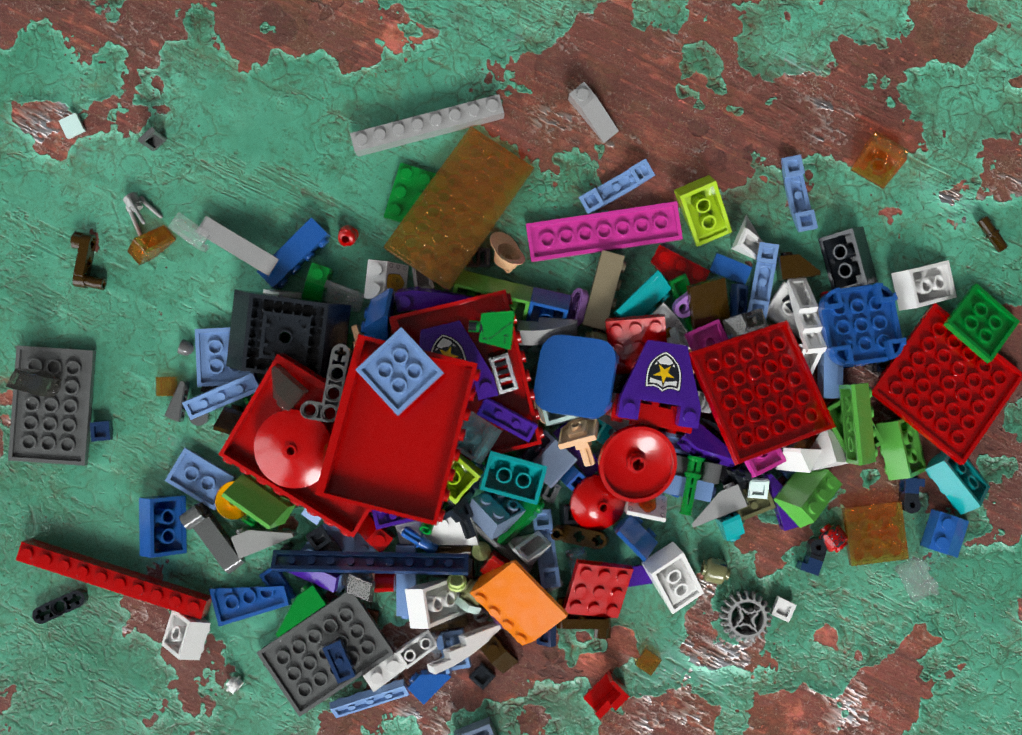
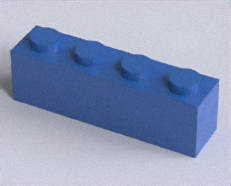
[257,217,331,289]

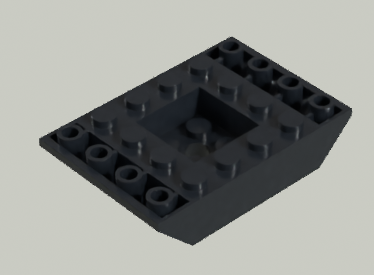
[226,289,352,379]

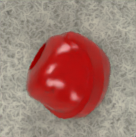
[338,225,359,247]

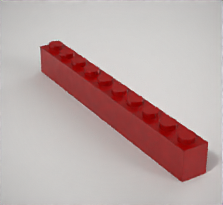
[16,538,212,620]

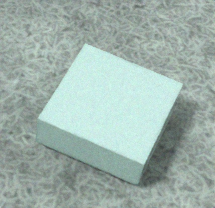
[59,113,86,139]
[747,477,769,499]
[455,596,482,615]

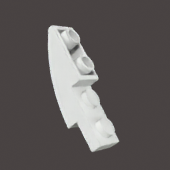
[362,629,437,692]

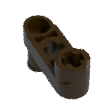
[70,231,107,290]
[550,524,609,549]
[556,597,611,639]

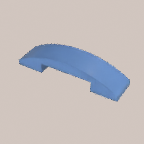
[781,155,818,232]
[579,159,655,214]
[746,242,779,321]
[533,509,561,589]

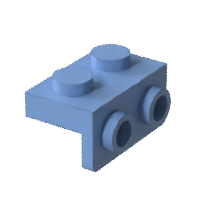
[436,627,472,674]

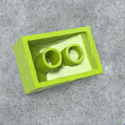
[674,175,732,247]

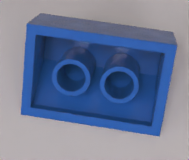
[139,495,187,558]

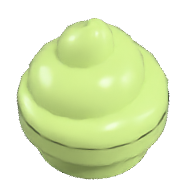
[472,541,491,561]
[447,575,467,592]

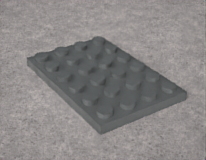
[8,346,96,466]
[257,588,396,717]

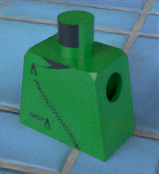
[468,310,515,350]

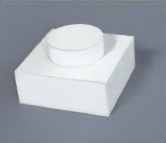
[770,596,797,623]

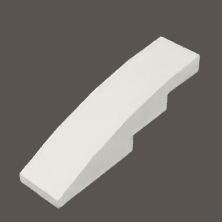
[787,278,827,354]
[427,623,501,675]

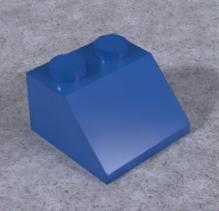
[526,287,571,322]
[361,288,394,341]
[920,509,969,558]
[612,515,658,562]

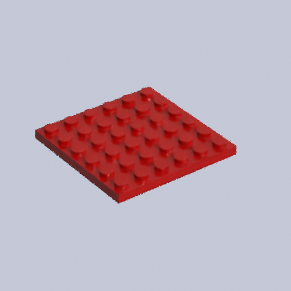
[871,303,1022,465]
[689,320,836,465]

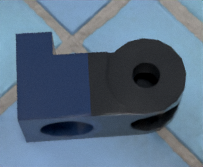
[899,477,925,514]
[796,537,827,576]

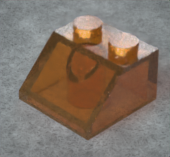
[851,131,909,189]

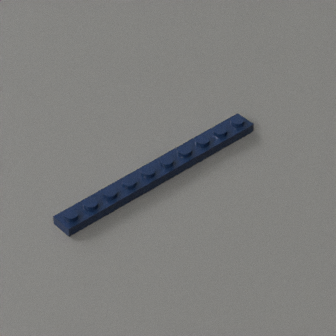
[271,550,469,575]

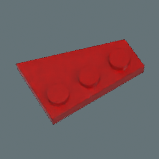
[650,245,710,285]

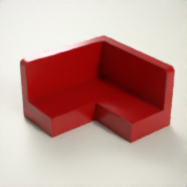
[583,670,630,719]

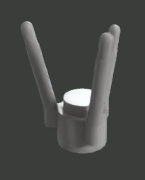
[123,192,163,242]

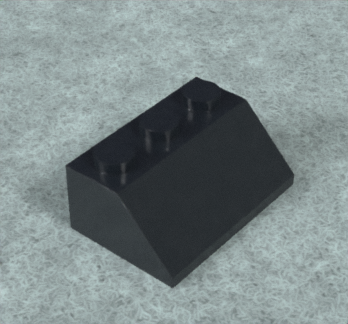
[818,226,878,290]

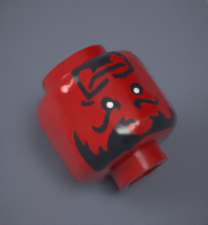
[819,524,848,553]

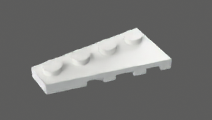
[395,517,479,546]

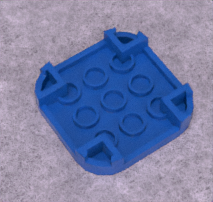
[818,283,906,367]
[534,335,619,419]

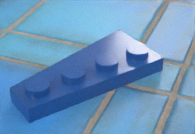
[209,585,292,626]

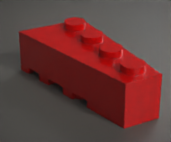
[605,393,692,434]

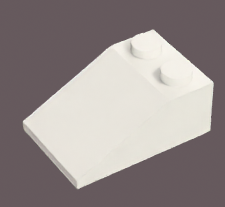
[891,260,957,311]
[641,542,704,614]
[405,578,466,629]

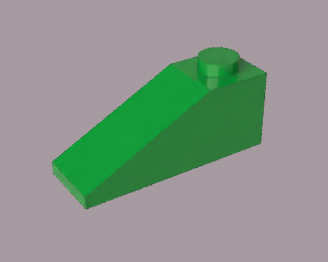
[302,263,334,301]
[497,496,544,546]
[276,583,329,637]

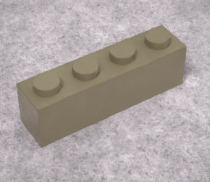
[581,250,627,332]

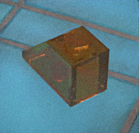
[127,225,176,265]

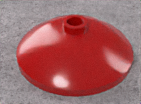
[570,474,625,530]

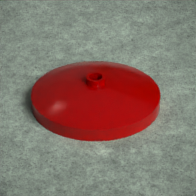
[254,408,331,488]
[598,425,677,503]

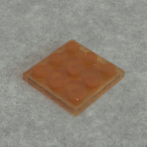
[842,501,909,566]

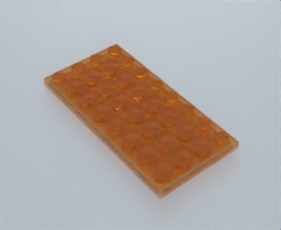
[384,127,534,291]

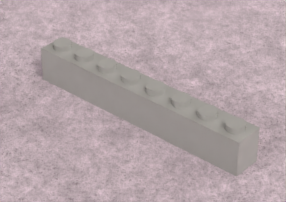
[350,94,504,157]

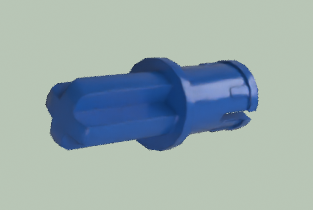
[401,527,438,553]

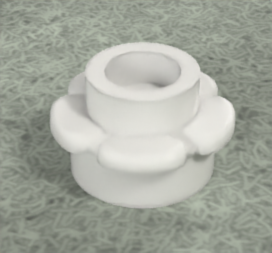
[226,676,244,694]

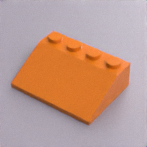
[470,560,569,646]

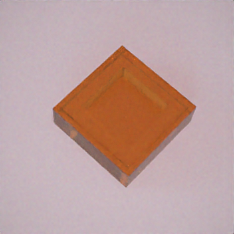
[156,377,177,396]
[635,648,662,676]

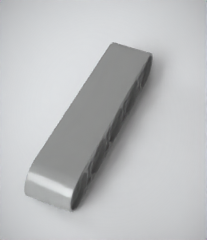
[196,216,279,276]

